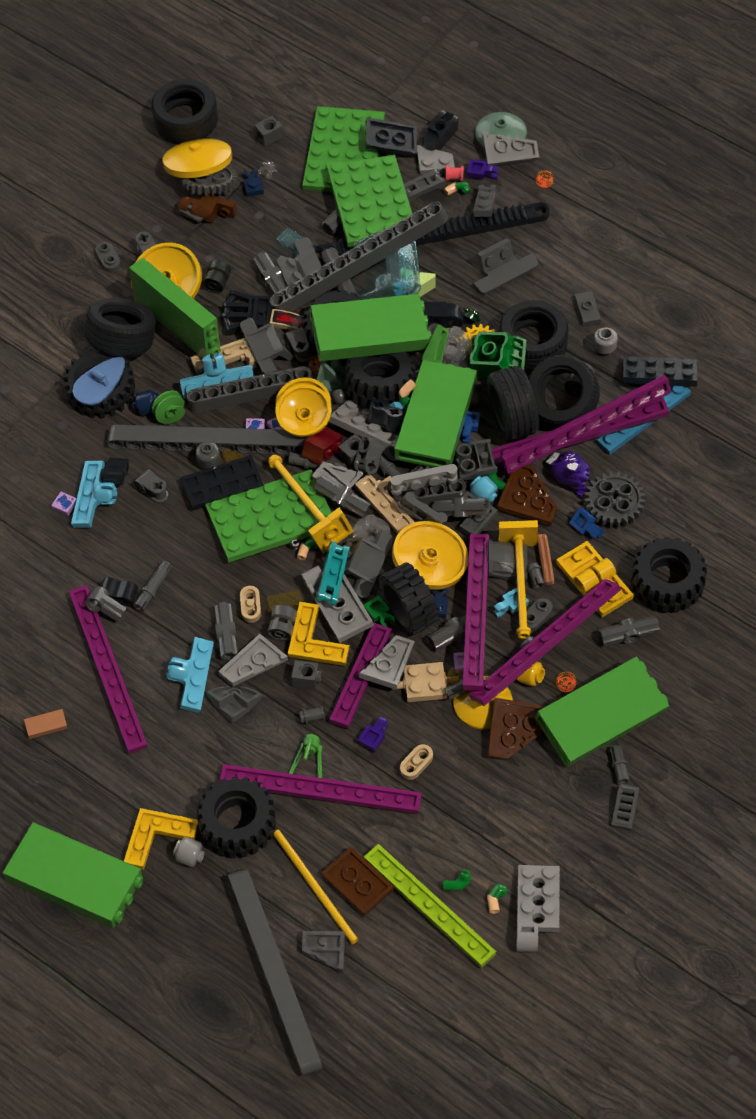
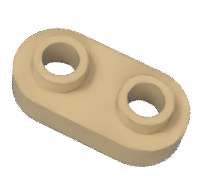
[240,586,261,623]
[400,744,433,780]

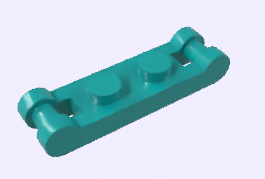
[316,541,349,606]

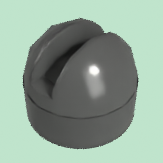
[331,389,347,404]

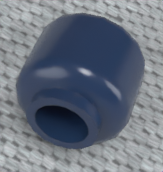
[133,390,159,416]

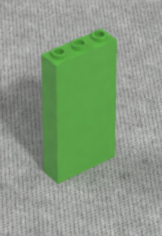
[129,257,221,359]
[310,294,432,361]
[395,360,477,468]
[534,656,669,767]
[3,822,144,929]

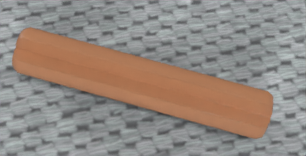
[537,534,554,585]

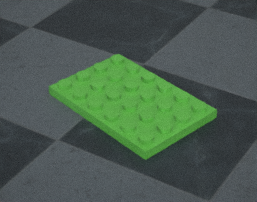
[303,106,385,192]
[327,155,412,247]
[205,469,331,562]

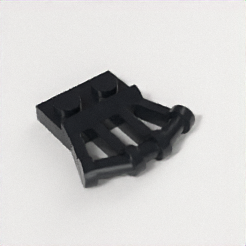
[221,290,273,336]

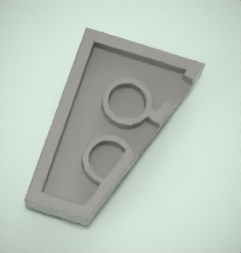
[482,132,539,166]
[218,634,288,686]
[359,635,415,690]

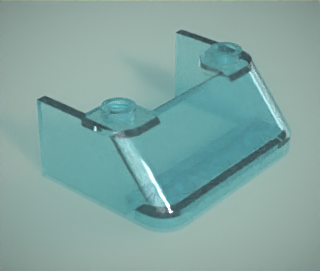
[355,231,421,300]

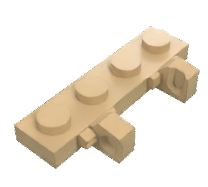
[190,338,257,375]
[355,474,415,534]

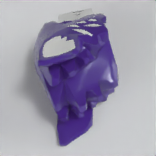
[546,451,590,499]

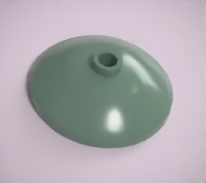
[475,112,527,149]

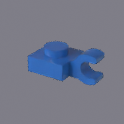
[462,411,481,443]
[569,508,604,538]

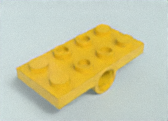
[556,541,634,618]

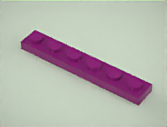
[330,623,392,729]

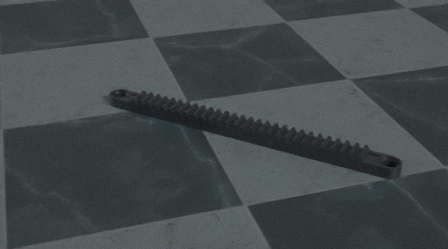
[313,202,550,264]

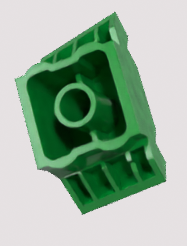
[469,331,527,381]

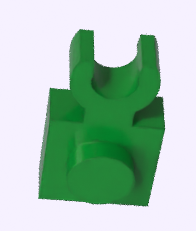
[363,595,395,627]

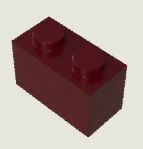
[302,427,343,465]

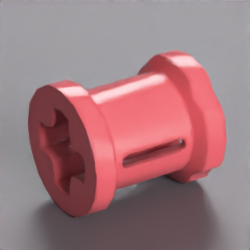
[446,166,464,182]

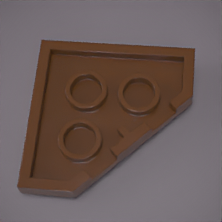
[497,465,557,526]
[487,697,546,760]

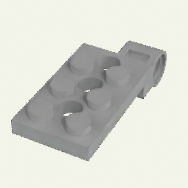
[329,399,402,461]
[301,566,374,643]
[517,865,560,952]

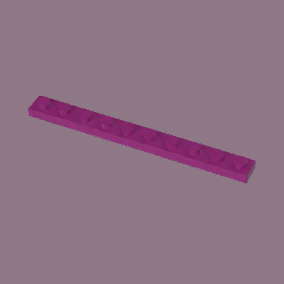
[501,375,671,474]
[492,397,670,468]
[463,534,489,691]
[469,579,621,706]
[69,585,148,754]
[219,764,422,814]

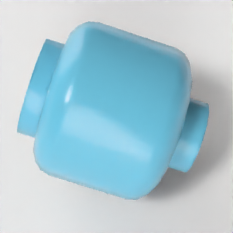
[470,476,498,503]

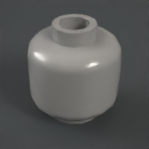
[593,327,618,354]
[173,837,205,867]

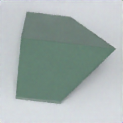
[317,359,345,391]

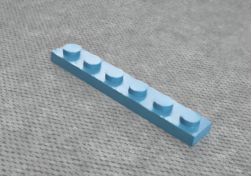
[597,385,691,455]

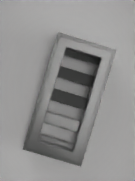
[611,784,639,830]

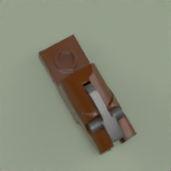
[178,193,237,223]

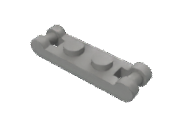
[391,464,457,496]

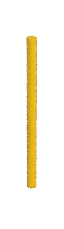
[273,830,358,944]

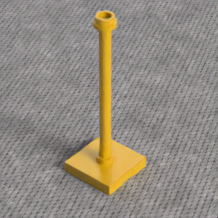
[268,455,354,554]
[498,520,538,639]

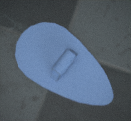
[73,357,125,405]

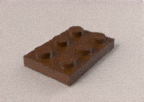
[321,847,394,917]

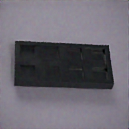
[623,356,697,387]
[180,455,264,511]

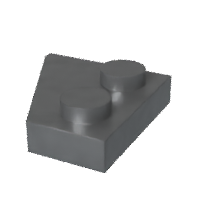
[302,931,345,972]

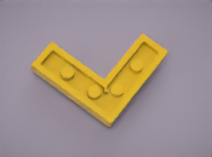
[288,602,350,666]
[124,808,199,870]

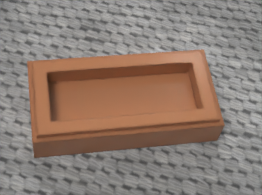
[24,709,68,739]

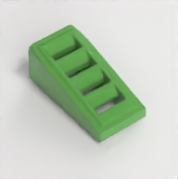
[422,325,449,363]

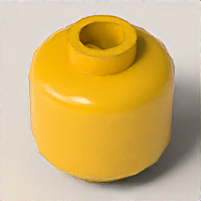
[517,661,545,686]

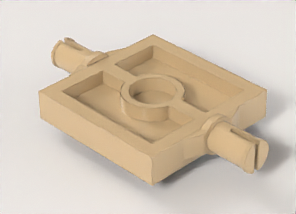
[392,662,459,702]

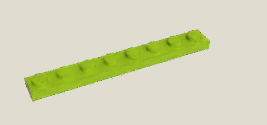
[364,844,496,968]

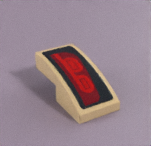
[270,309,305,332]

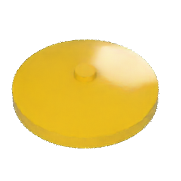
[163,139,232,178]
[131,243,202,298]
[392,521,469,590]

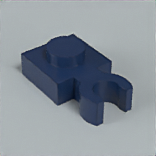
[243,168,264,197]
[432,588,448,618]

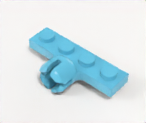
[179,353,254,399]
[71,461,117,528]
[167,637,214,713]

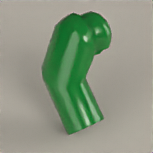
[485,472,507,491]
[443,870,472,891]

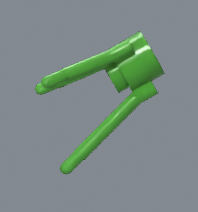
[289,734,323,778]

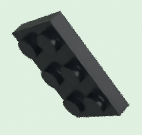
[365,117,417,157]

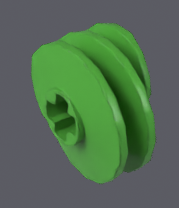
[152,390,186,424]

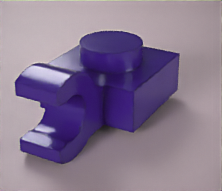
[467,159,499,179]
[358,716,388,752]

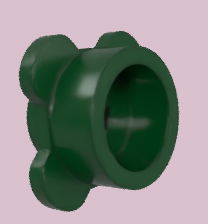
[463,308,481,324]

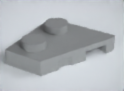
[417,145,455,175]
[311,462,364,489]

